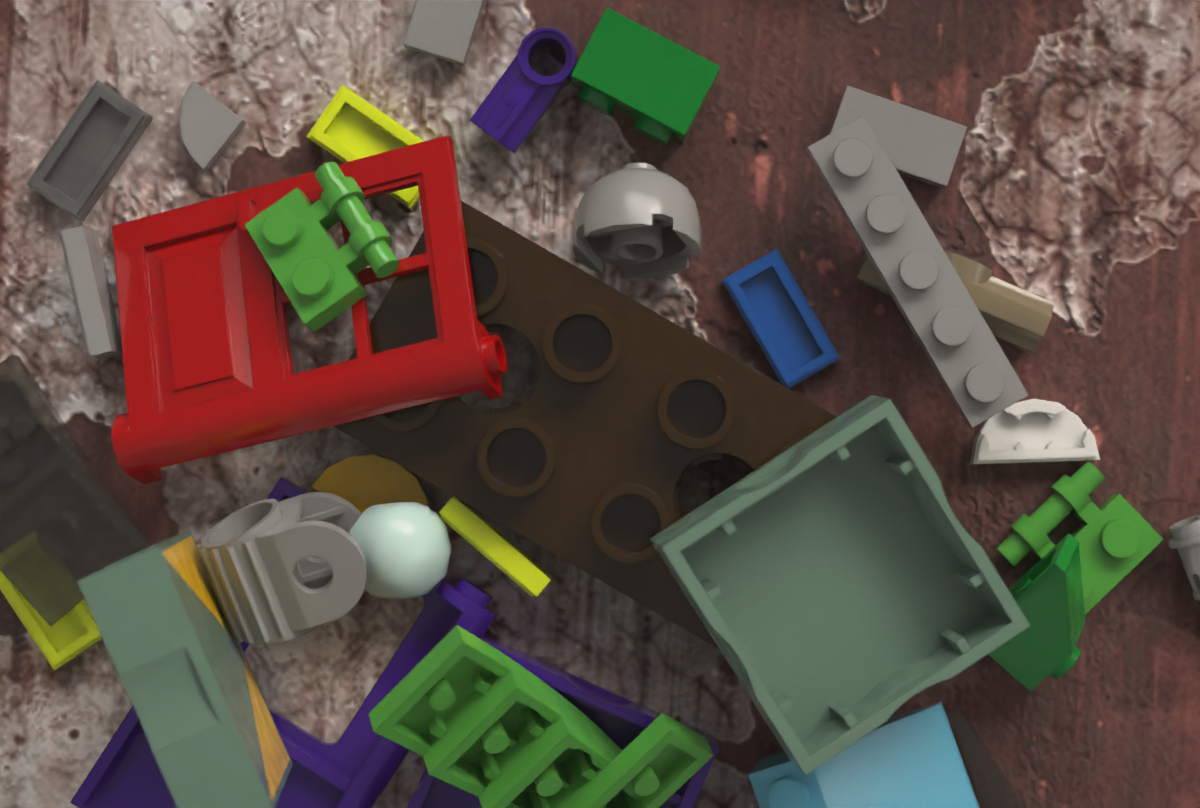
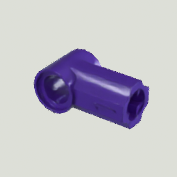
[470,28,578,154]

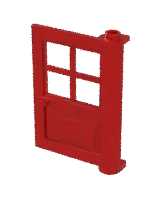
[111,135,508,484]

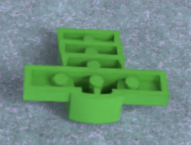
[368,625,714,808]

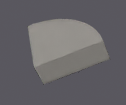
[179,81,246,172]

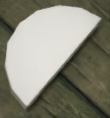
[970,399,1100,464]

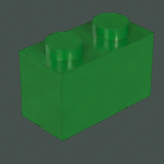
[571,7,721,145]

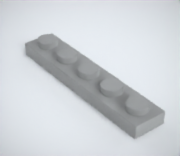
[806,115,1029,428]

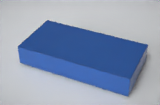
[721,249,840,388]

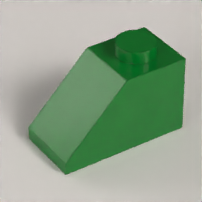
[988,533,1086,691]

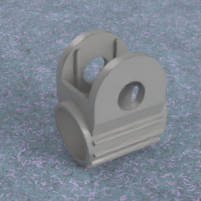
[196,492,367,645]

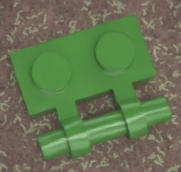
[244,162,400,332]
[996,461,1164,615]

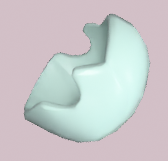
[350,502,452,599]

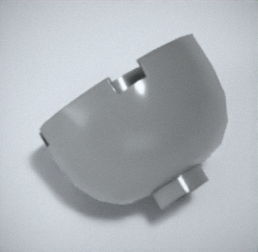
[573,162,702,279]

